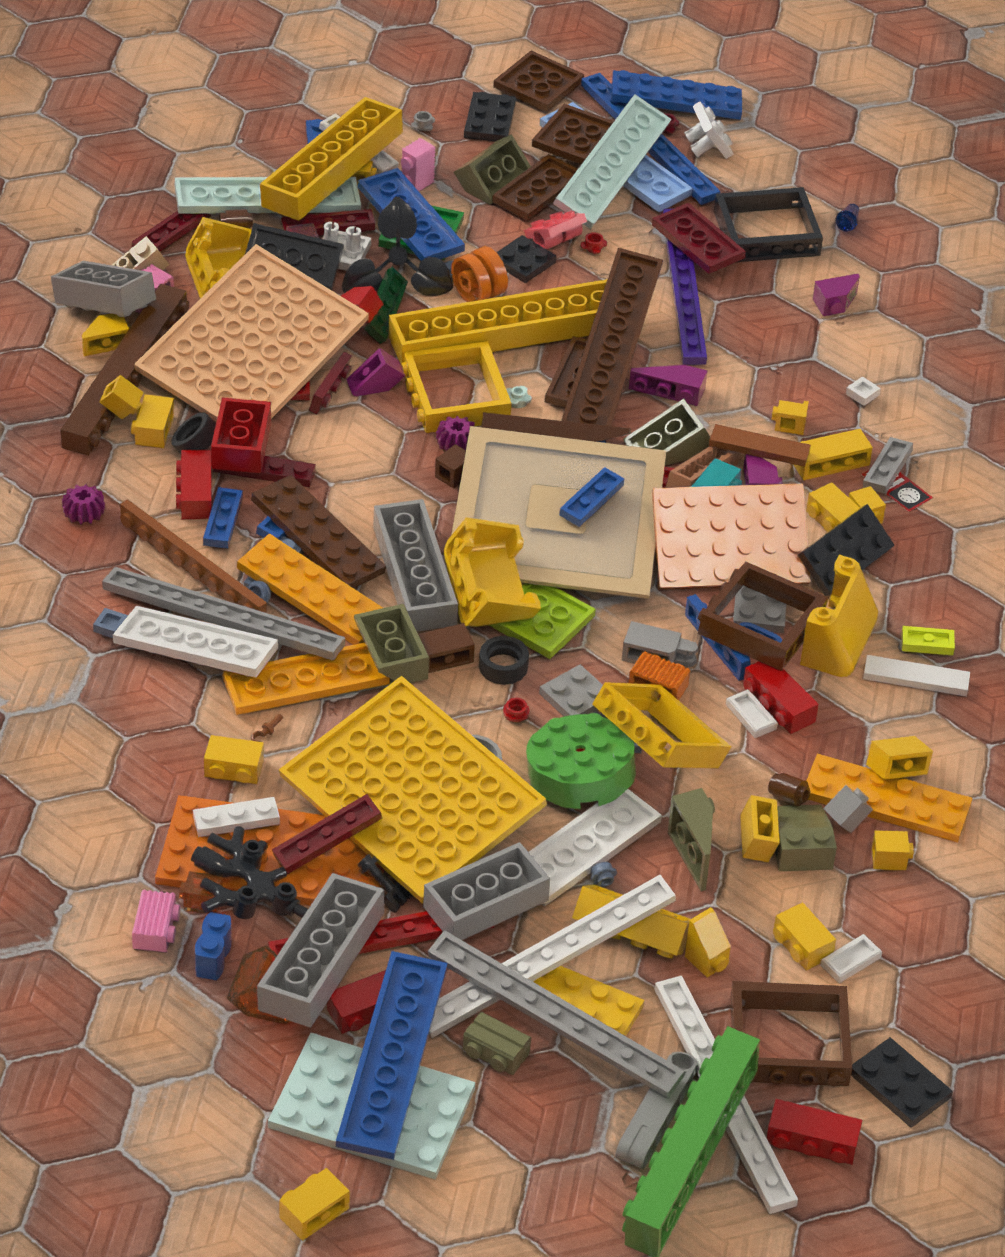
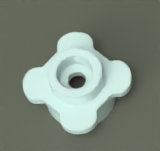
[506,386,532,408]

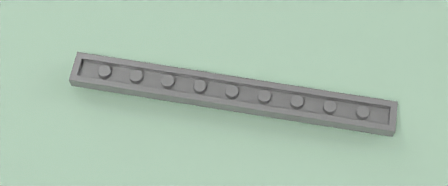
[102,567,345,660]
[428,930,685,1098]

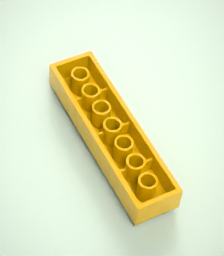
[260,97,403,221]

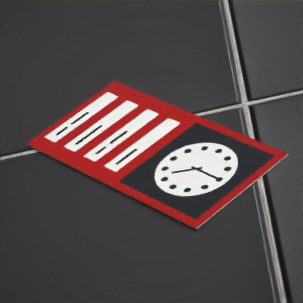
[861,469,933,512]

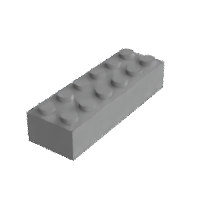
[373,499,458,631]
[257,873,384,1028]

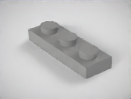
[863,437,913,494]

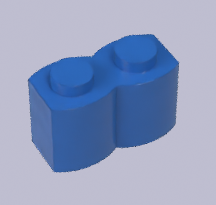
[195,912,232,980]

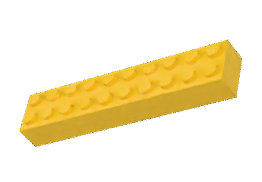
[389,279,608,363]

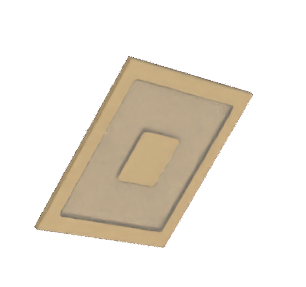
[446,426,666,599]

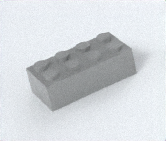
[51,261,156,317]
[423,842,550,940]

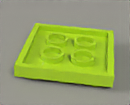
[489,583,596,659]

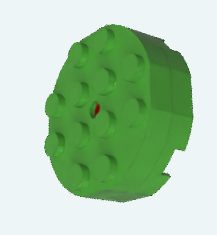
[526,713,636,809]

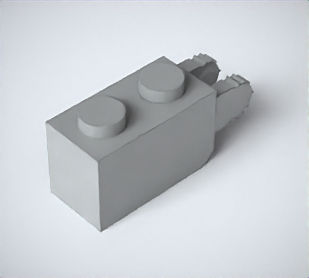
[622,621,698,667]

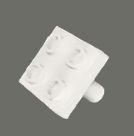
[684,102,733,159]
[322,222,371,271]

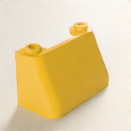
[185,217,252,299]
[444,517,541,627]
[800,555,878,677]

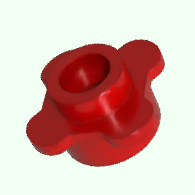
[580,232,607,254]

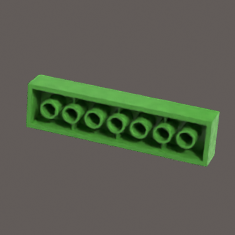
[622,1026,760,1257]

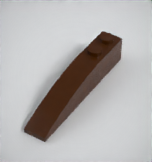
[482,412,631,442]

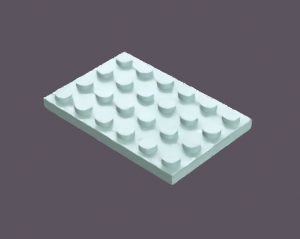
[268,1033,475,1180]

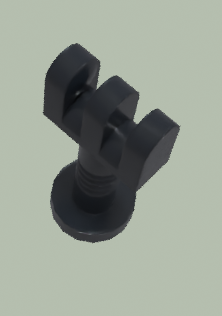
[357,853,413,913]

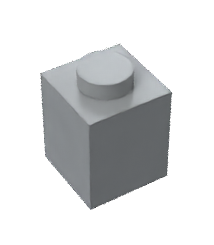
[823,785,873,833]

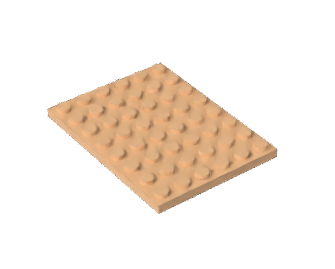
[134,244,369,422]

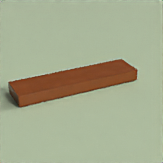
[709,424,811,467]

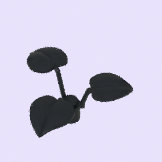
[342,197,453,296]

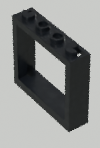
[714,187,823,263]

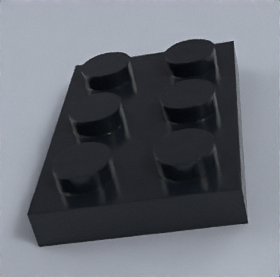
[464,92,517,142]
[851,1037,953,1128]

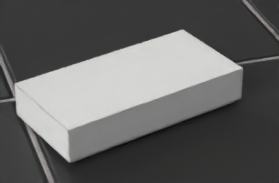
[726,690,778,738]
[820,934,882,983]

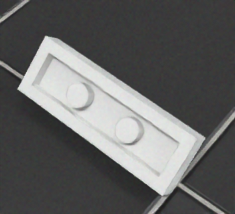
[193,797,280,837]

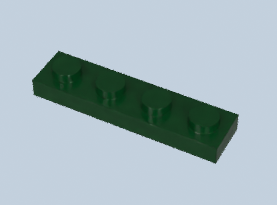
[364,266,408,344]

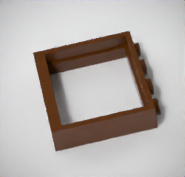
[697,561,829,671]
[730,981,852,1087]

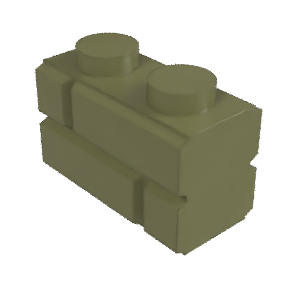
[463,1012,531,1075]

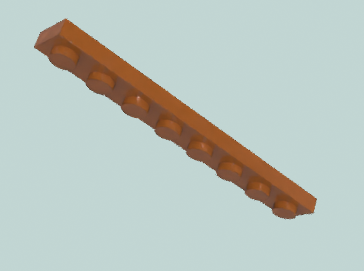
[120,499,267,613]

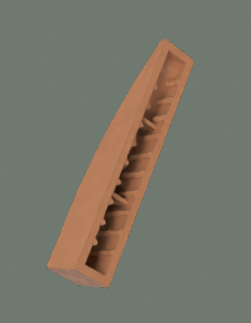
[666,446,745,488]

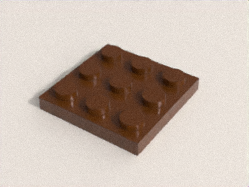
[493,50,584,112]
[532,103,614,165]

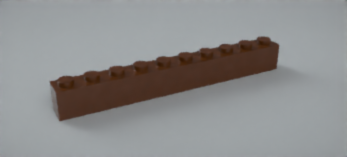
[60,284,189,456]

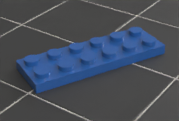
[611,70,742,120]
[358,168,465,261]

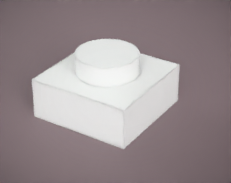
[846,377,881,406]

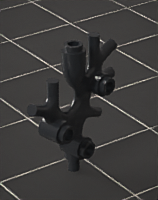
[191,826,308,919]

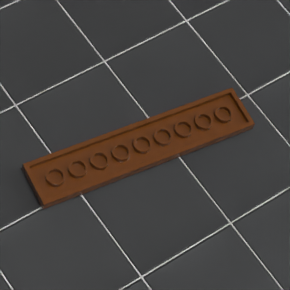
[561,248,663,442]

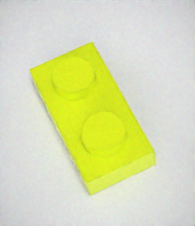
[901,626,955,655]

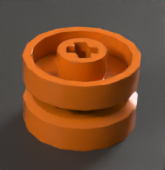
[451,246,508,302]

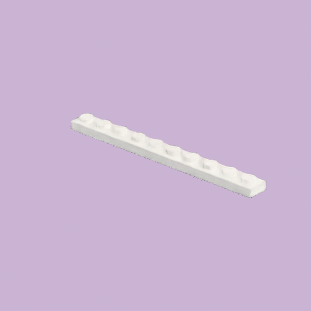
[429,875,676,1038]
[654,976,798,1214]

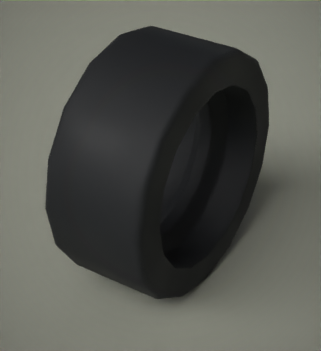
[171,412,216,454]
[479,636,529,685]

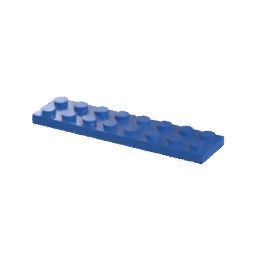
[336,951,448,1160]

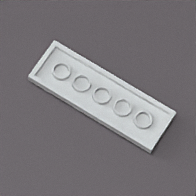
[113,606,278,678]
[529,789,662,906]

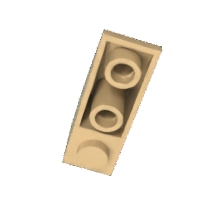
[112,236,170,270]

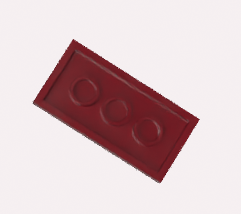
[652,203,746,274]

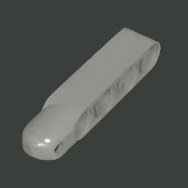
[615,1052,697,1169]

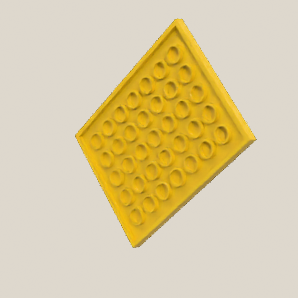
[279,676,547,904]

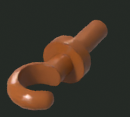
[251,714,283,742]

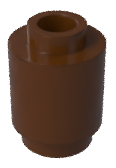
[219,209,253,228]
[768,773,810,806]

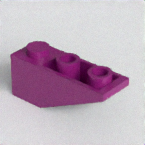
[629,365,708,406]

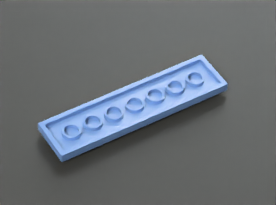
[540,102,692,212]

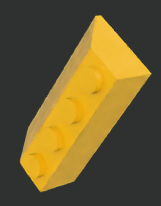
[572,885,691,959]

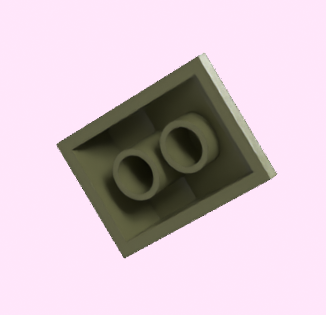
[623,399,710,466]
[668,788,715,891]
[775,804,837,871]

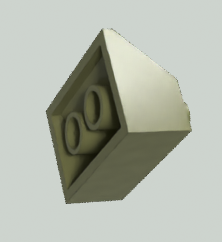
[454,134,531,205]
[354,604,429,683]

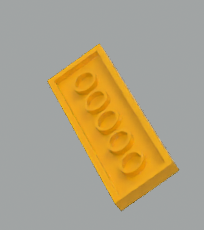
[237,534,383,645]
[223,643,390,715]
[806,754,973,843]

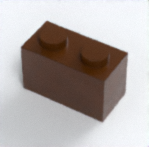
[418,623,475,673]

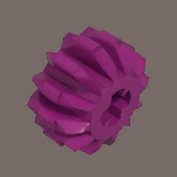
[436,415,475,451]
[62,483,105,525]

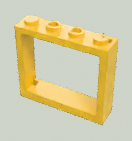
[400,341,512,433]
[592,682,732,768]

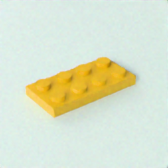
[533,966,644,1036]

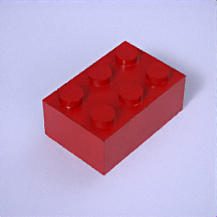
[211,397,271,473]

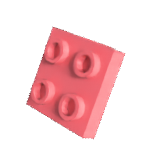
[524,211,587,249]

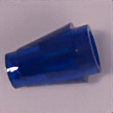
[835,204,859,232]

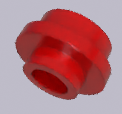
[503,698,530,722]

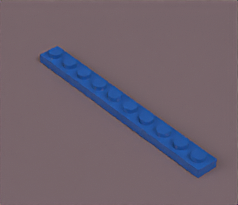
[581,73,721,205]

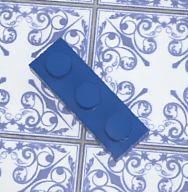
[559,467,625,527]
[203,487,243,549]

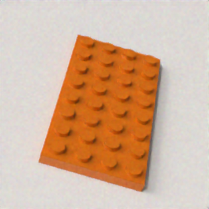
[155,795,385,906]

